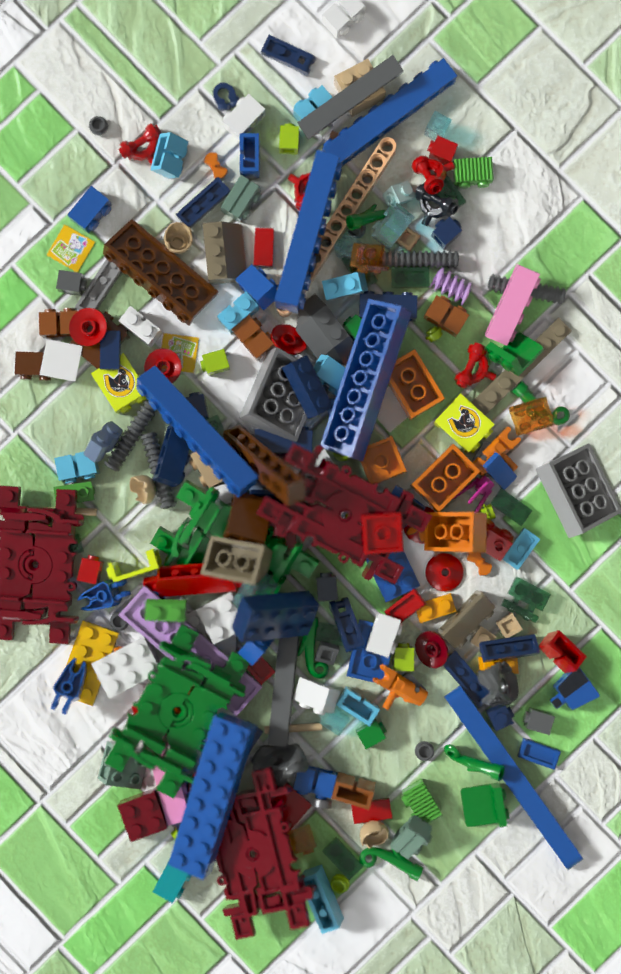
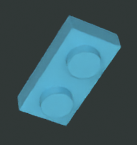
[502,528,540,570]

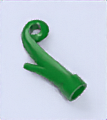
[346,204,406,231]
[512,380,570,425]
[298,617,329,679]
[444,744,505,781]
[359,847,424,881]

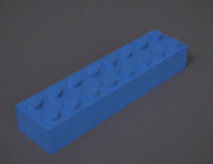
[275,150,342,314]
[320,299,412,461]
[168,712,257,880]

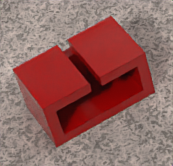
[539,630,587,673]

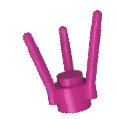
[452,475,495,513]

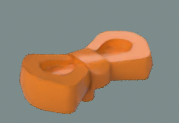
[204,153,228,179]
[467,552,492,576]

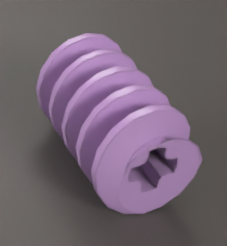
[429,267,472,306]

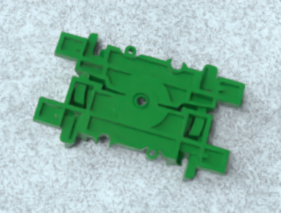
[150,480,320,599]
[104,623,249,799]

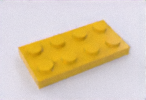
[67,620,119,706]

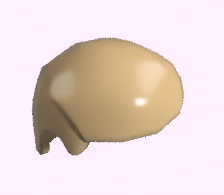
[164,222,193,254]
[129,475,156,504]
[359,820,389,849]

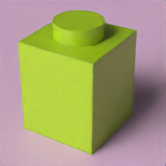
[279,123,299,155]
[200,349,230,376]
[393,643,414,671]

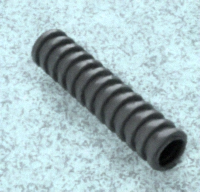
[382,250,459,268]
[488,274,566,304]
[104,400,158,472]
[141,432,177,509]

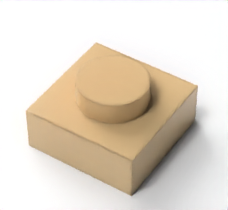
[496,612,523,638]
[470,626,497,648]

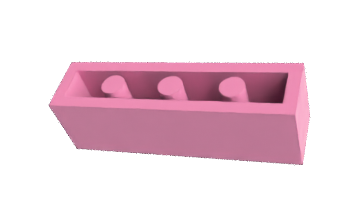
[484,264,541,346]
[152,742,189,826]

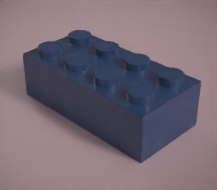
[231,591,320,643]

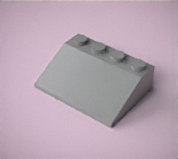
[239,347,307,442]
[536,443,621,538]

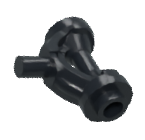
[415,183,459,227]

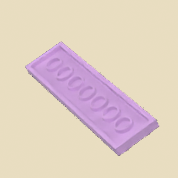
[119,585,262,716]

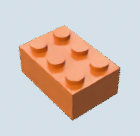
[388,349,445,420]
[410,444,480,512]
[424,512,487,553]

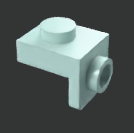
[382,181,416,210]

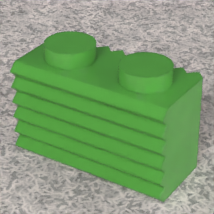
[453,156,494,189]
[145,599,186,622]
[401,779,443,824]

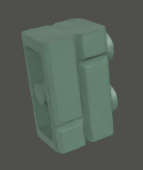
[221,175,262,223]
[390,814,432,859]

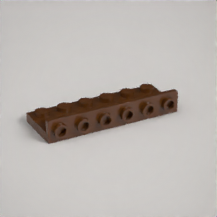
[103,219,219,326]

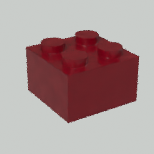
[117,787,169,842]

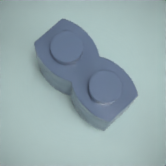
[84,421,123,463]

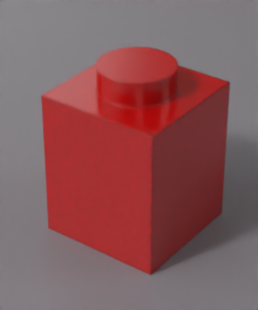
[427,135,458,165]
[77,555,104,585]

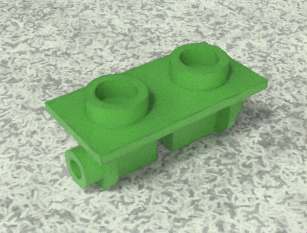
[53,481,95,503]

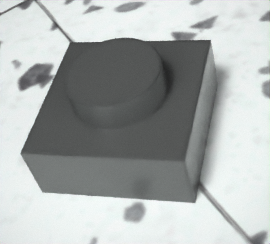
[315,641,339,665]

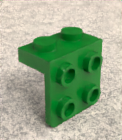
[486,332,544,376]
[460,782,510,827]

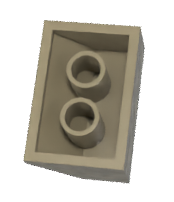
[202,221,246,285]
[201,536,273,586]
[437,590,496,649]

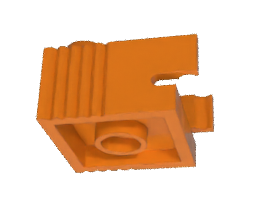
[360,436,407,484]

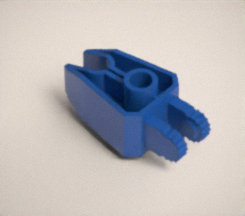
[77,579,131,611]
[51,658,87,715]

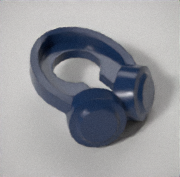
[213,82,240,111]

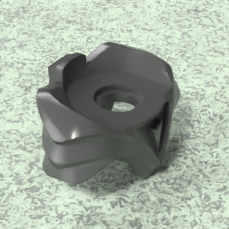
[478,661,519,706]
[251,743,309,788]

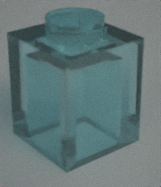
[424,111,452,140]
[319,708,350,736]

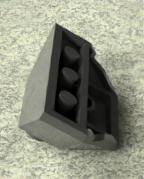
[296,294,354,366]

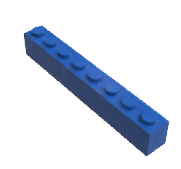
[322,58,457,167]
[136,366,258,498]

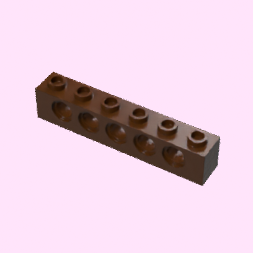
[223,425,305,506]

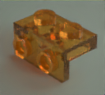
[350,243,389,274]
[509,396,554,436]
[286,824,317,855]

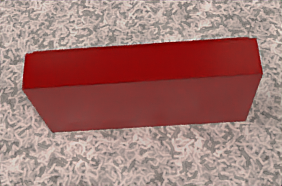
[254,228,274,267]
[384,588,427,624]
[351,798,392,824]

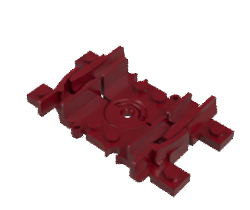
[256,443,432,584]
[0,485,84,644]
[216,767,317,940]

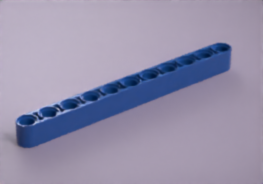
[444,685,583,870]

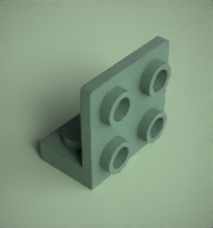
[97,741,147,789]

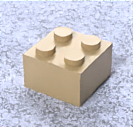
[334,59,386,117]

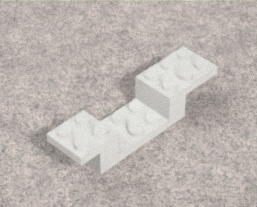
[92,592,238,699]

